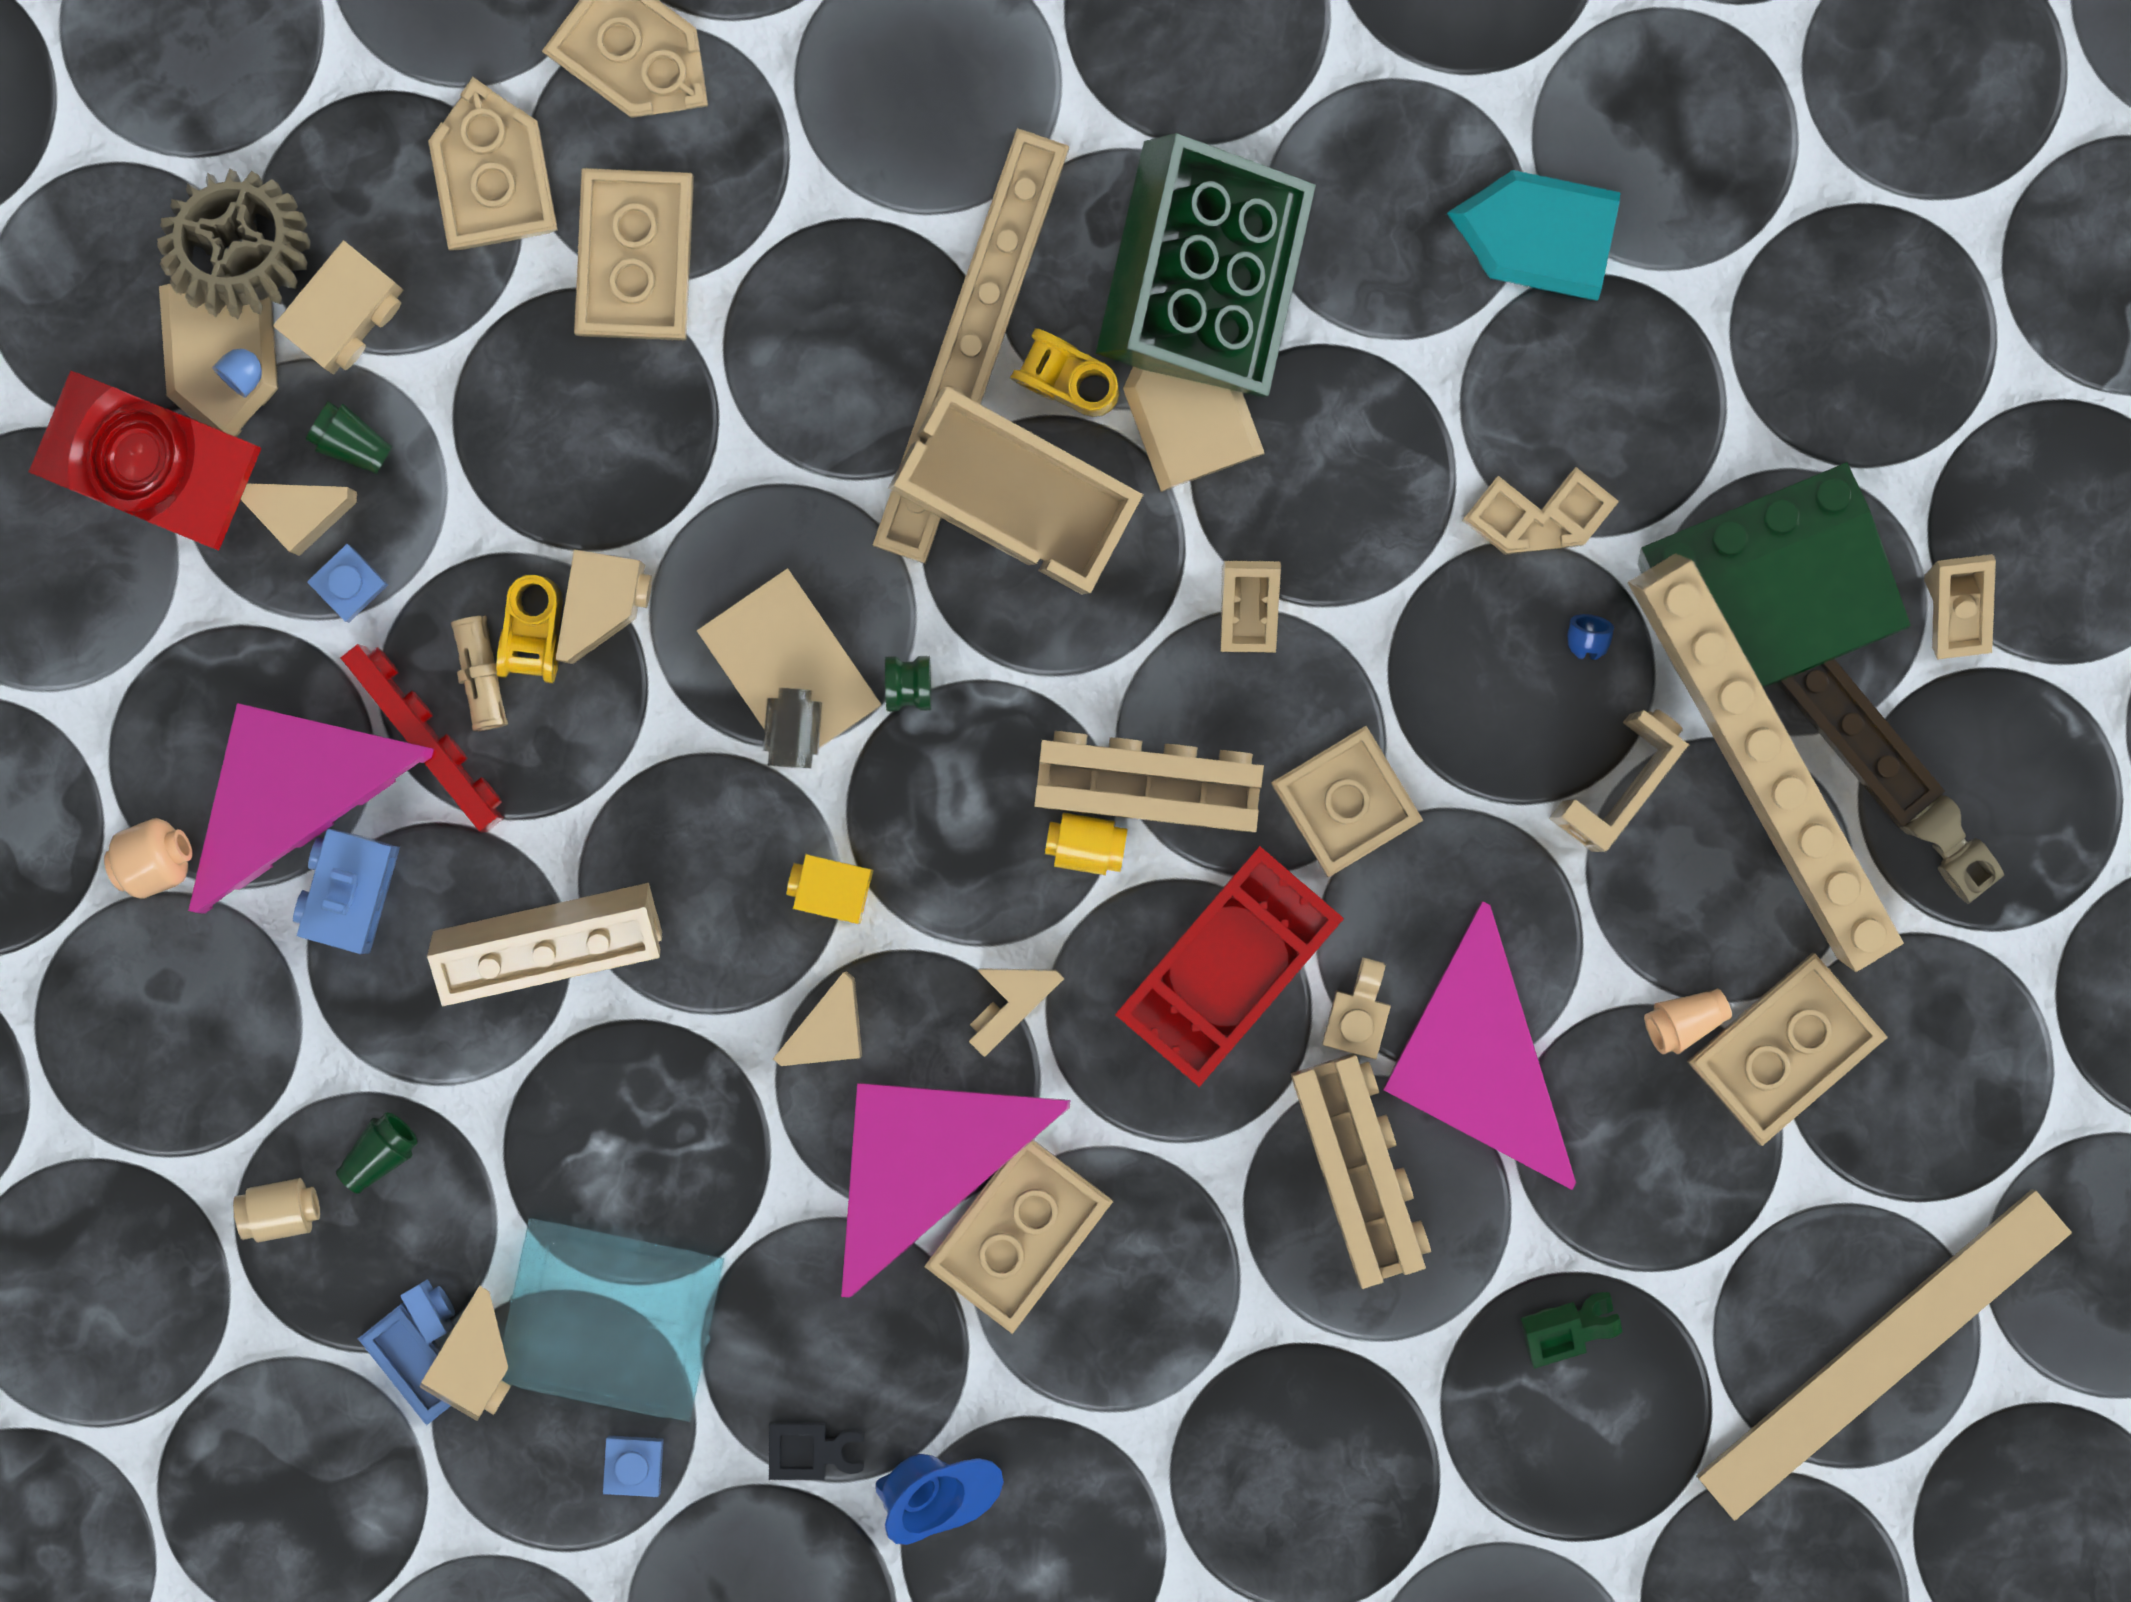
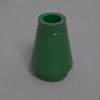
[306,402,393,474]
[336,1112,418,1194]

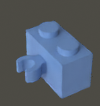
[293,829,400,954]

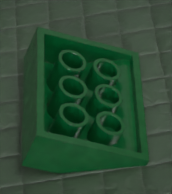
[1095,133,1316,397]
[1637,462,1911,688]

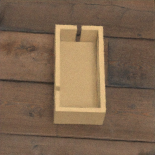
[888,386,1143,595]

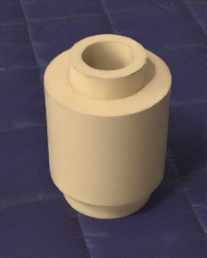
[233,1178,320,1243]

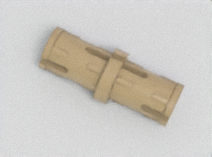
[451,616,508,731]

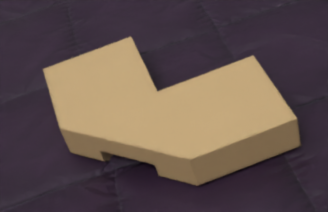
[1462,467,1619,555]

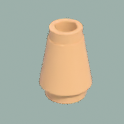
[1644,988,1732,1054]

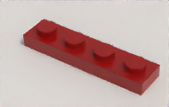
[340,644,504,832]

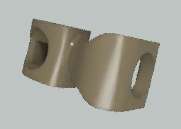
[1900,795,2004,904]

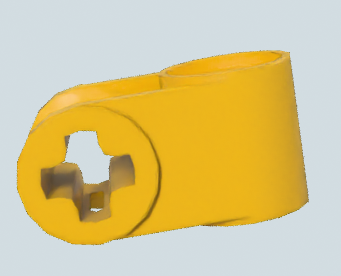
[1010,328,1119,417]
[496,575,563,683]

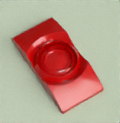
[29,371,262,551]
[1115,846,1344,1087]

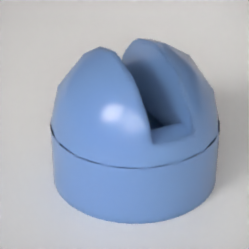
[212,349,262,398]

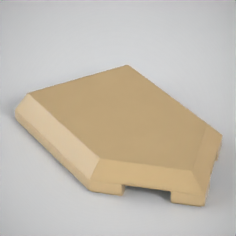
[542,0,708,118]
[428,77,558,250]
[159,284,278,437]
[1123,367,1265,492]

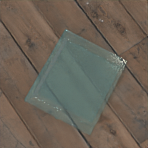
[502,1218,725,1422]

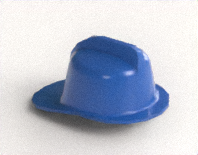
[875,1454,1004,1545]

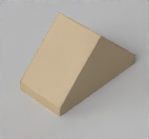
[241,484,357,556]
[1221,561,1281,653]
[773,971,863,1066]

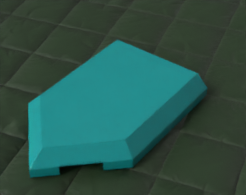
[1447,170,1621,301]

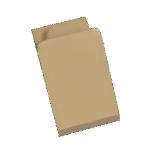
[1924,554,1996,659]
[969,968,1064,1057]

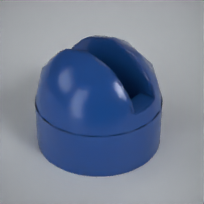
[1567,614,1614,660]

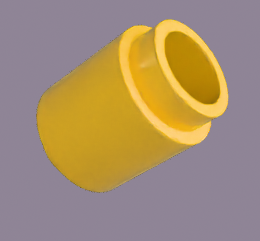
[1045,812,1128,876]

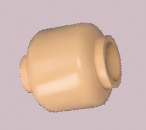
[104,818,192,899]

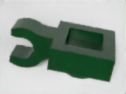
[1521,1292,1622,1369]

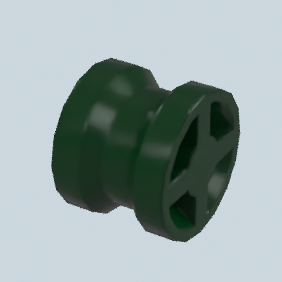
[885,656,932,712]

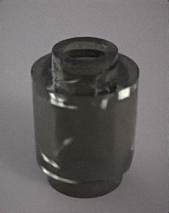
[763,688,822,769]

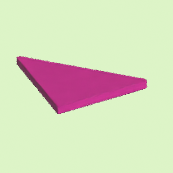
[188,703,434,914]
[1382,901,1576,1190]
[841,1083,1071,1298]

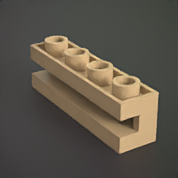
[1034,731,1264,833]
[427,883,662,1006]
[1290,1053,1431,1289]

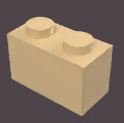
[273,240,403,375]

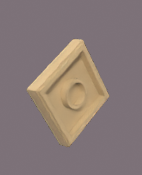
[1271,726,1423,877]

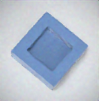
[307,544,388,623]
[400,1279,455,1344]
[603,1436,664,1497]

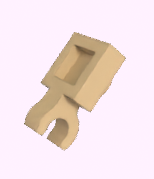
[1322,957,1391,1059]

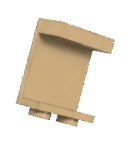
[1549,709,1689,852]

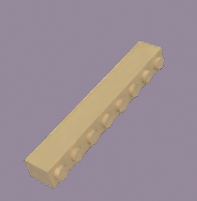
[1627,554,1904,972]

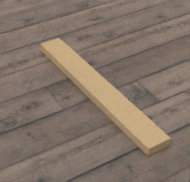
[873,128,1069,564]
[1696,1189,2072,1521]

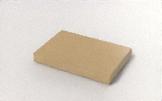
[574,168,694,341]
[697,568,883,768]
[1687,953,1888,1146]
[924,1140,1113,1334]

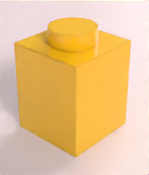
[786,854,873,924]

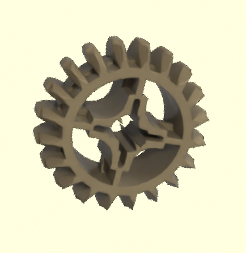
[157,168,310,319]

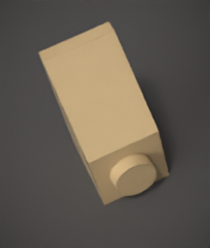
[556,550,652,664]
[420,1286,511,1421]

